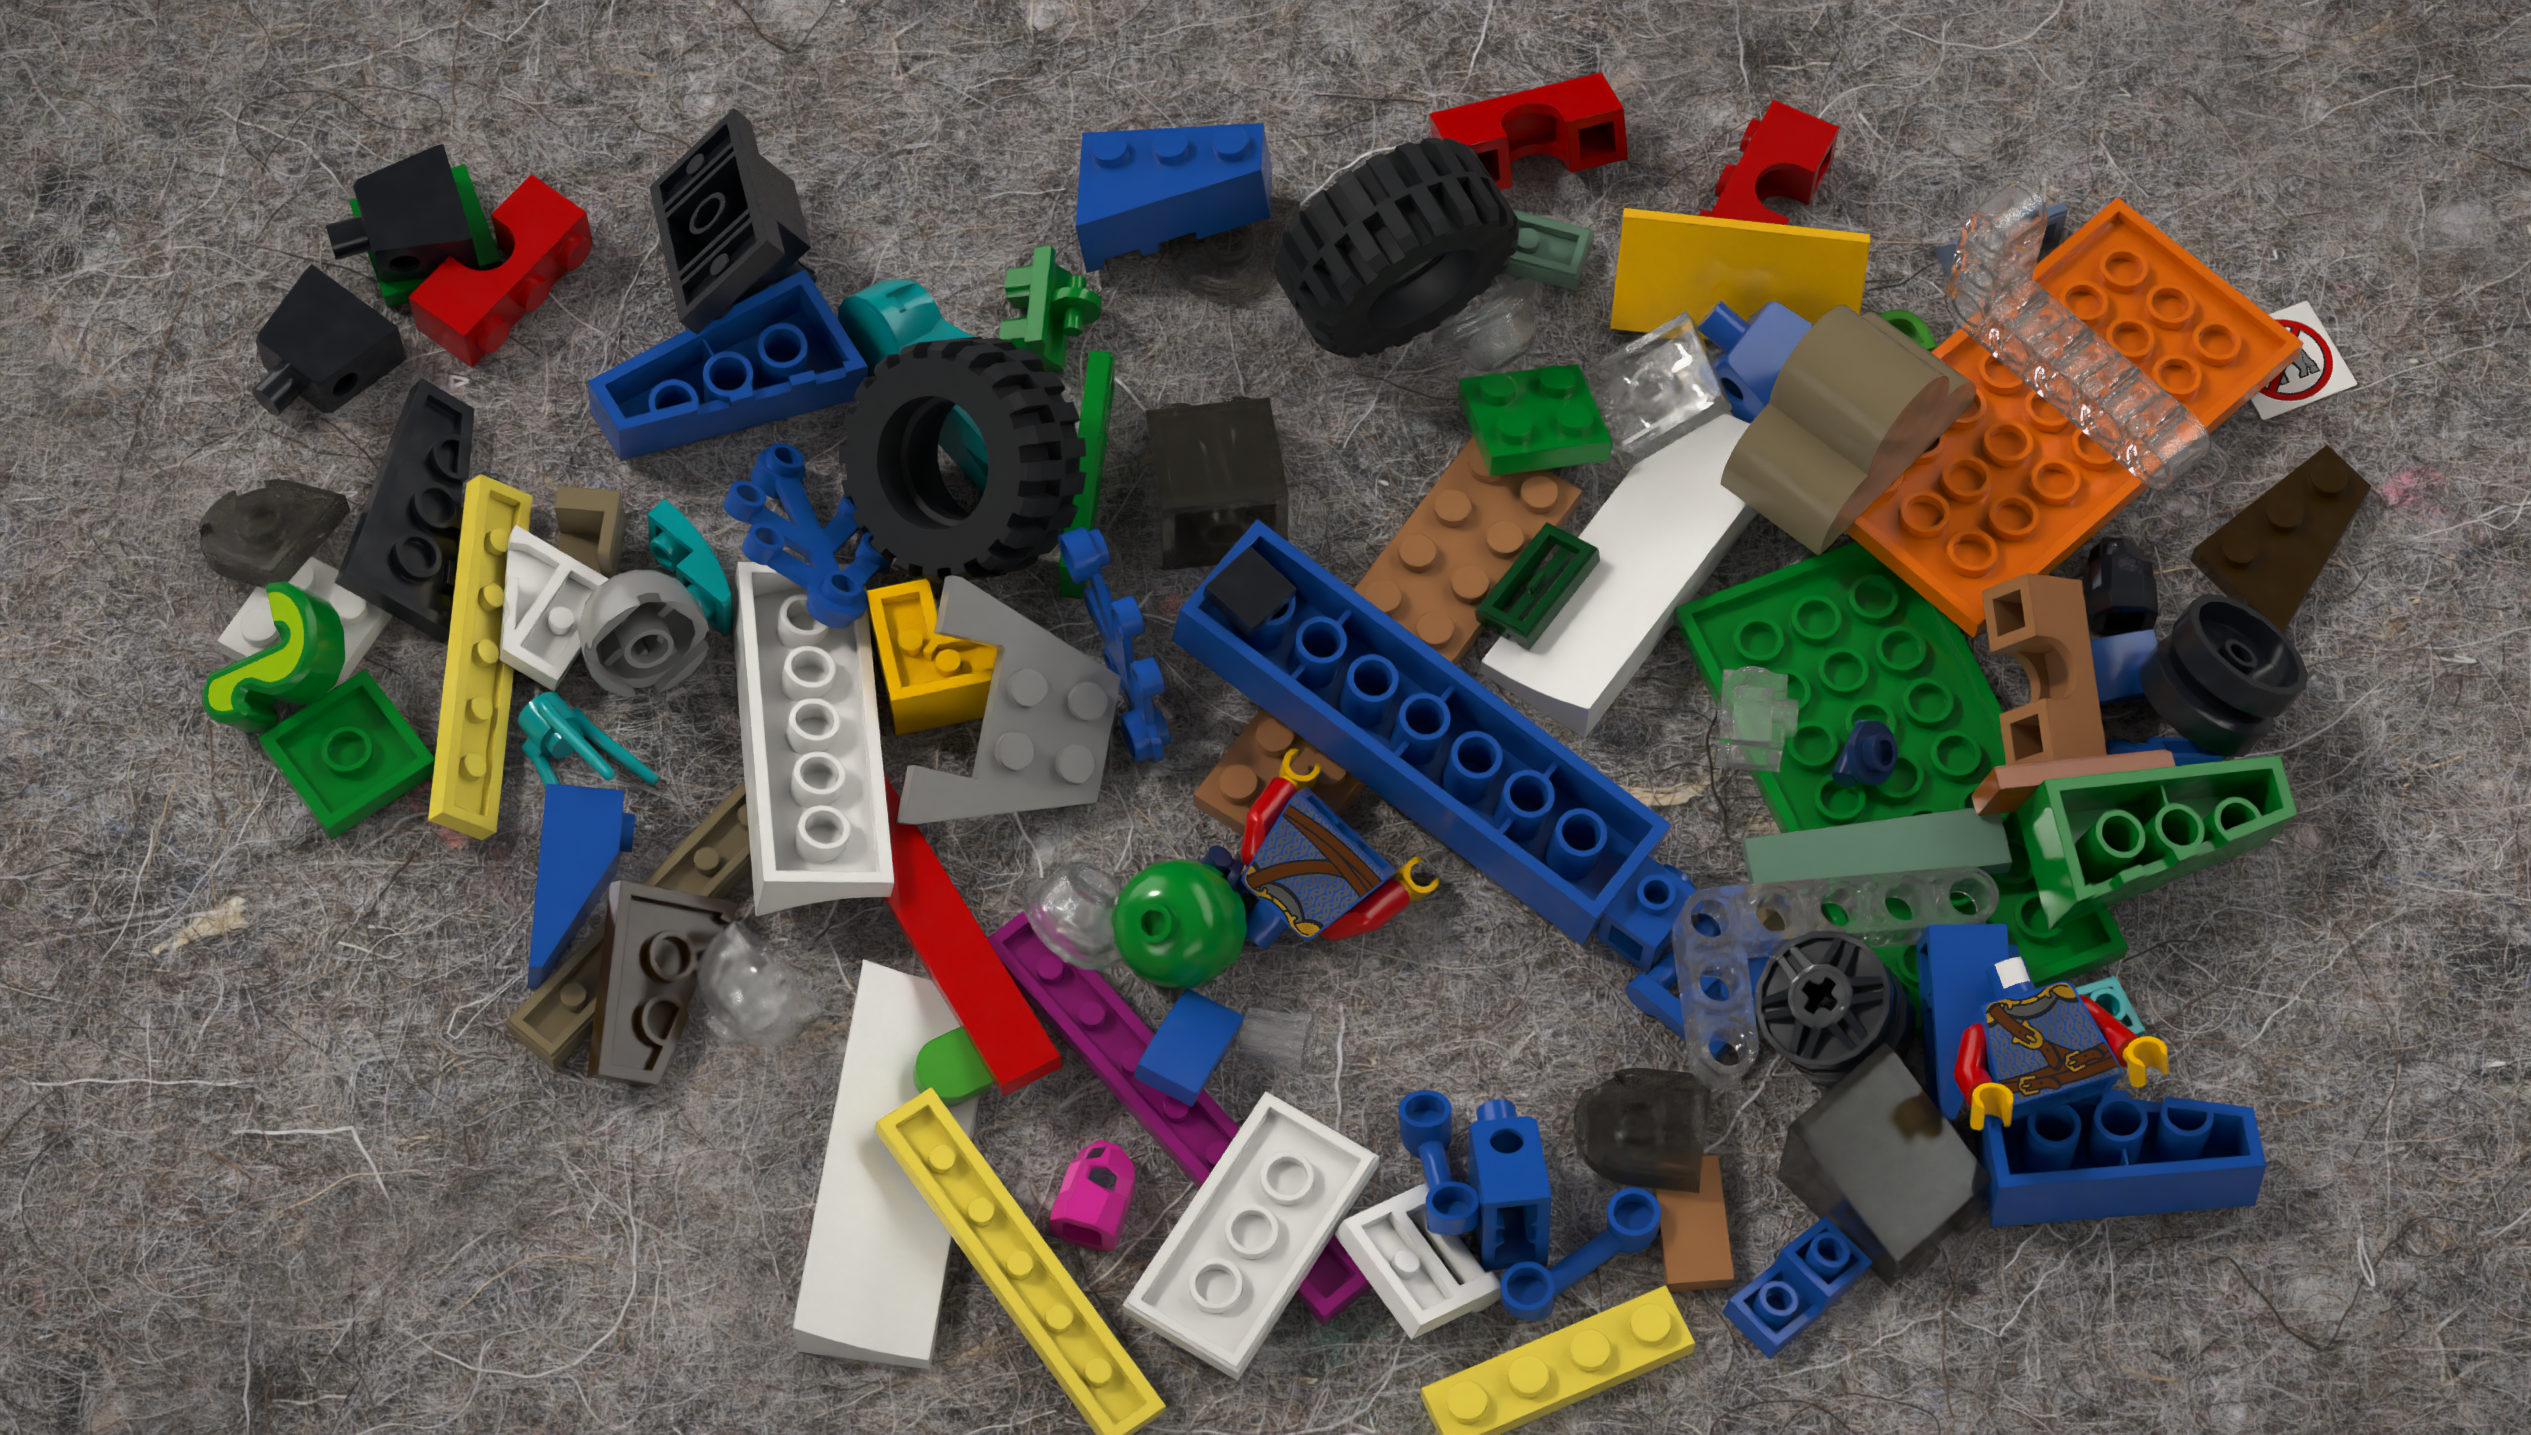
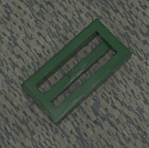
[1475,522,1600,650]

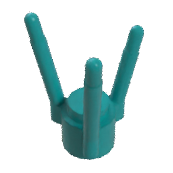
[518,691,658,789]

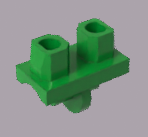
[999,245,1102,372]

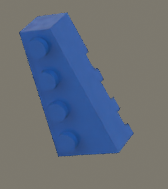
[587,269,868,461]
[1970,1089,2266,1227]

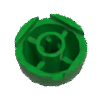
[1112,859,1247,990]

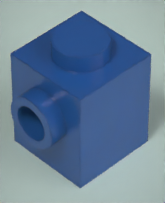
[1596,856,1701,974]

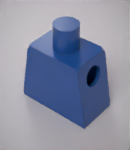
[1697,300,1813,424]
[1467,1099,1552,1271]

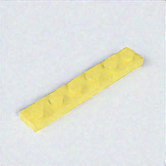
[428,474,533,840]
[875,1087,1166,1435]

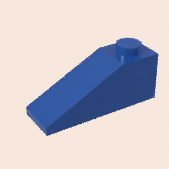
[527,783,635,989]
[1916,924,2019,1134]

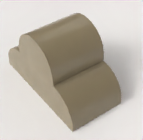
[1720,305,1976,556]

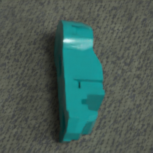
[837,278,988,493]

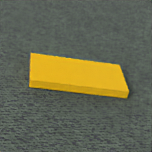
[1610,208,1870,339]

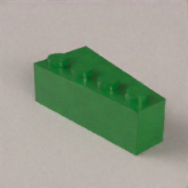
[2016,755,2298,930]

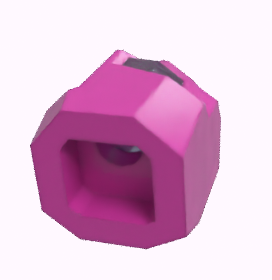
[1050,1139,1136,1251]

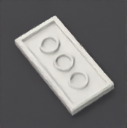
[1122,1091,1379,1381]

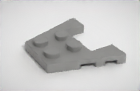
[896,575,1122,825]

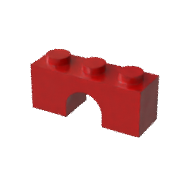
[1429,72,1628,190]
[1698,100,1839,225]
[409,174,593,368]

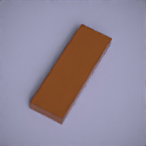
[1971,749,2176,816]

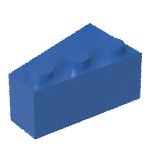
[1076,123,1272,273]

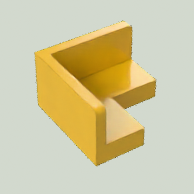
[866,578,997,736]

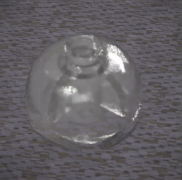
[696,920,827,1048]

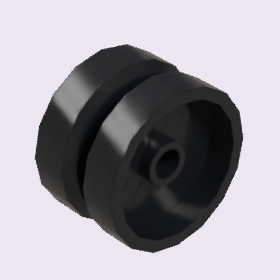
[2139,594,2308,757]

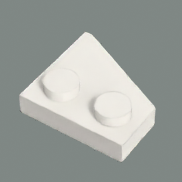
[499,525,609,691]

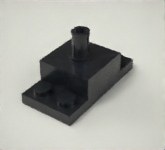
[649,108,817,335]

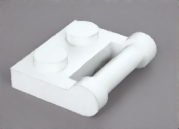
[1334,1183,1501,1340]

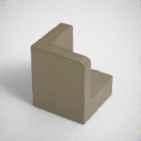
[554,486,627,579]

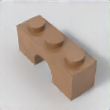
[1982,573,2107,765]

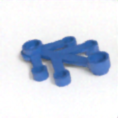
[723,443,894,628]
[1058,526,1171,763]

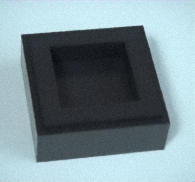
[1203,546,1297,638]

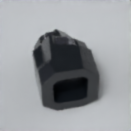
[2084,537,2158,636]

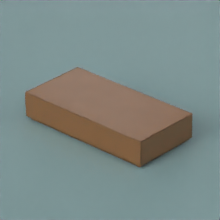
[1651,1155,1734,1292]

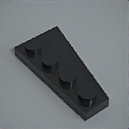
[334,378,475,643]

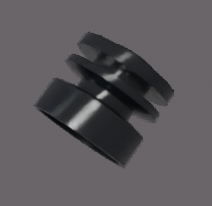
[1755,931,1916,1091]

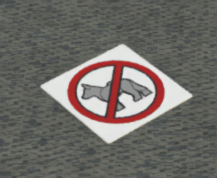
[2250,301,2357,420]

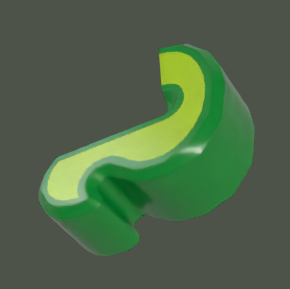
[202,581,345,733]

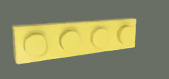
[1421,1285,1695,1435]

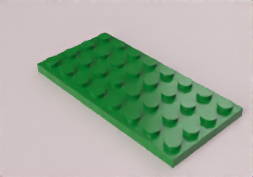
[1673,541,2128,1038]

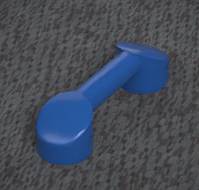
[1399,1090,1480,1235]
[1500,1187,1661,1322]

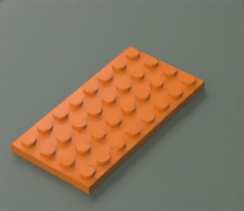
[1845,197,2304,639]

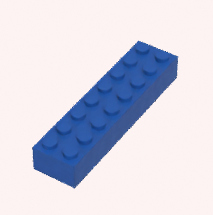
[1172,519,1671,946]

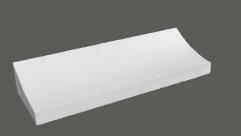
[1480,395,1758,738]
[731,562,894,917]
[793,959,979,1370]

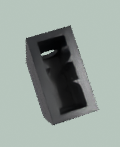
[326,144,480,283]
[252,264,406,416]

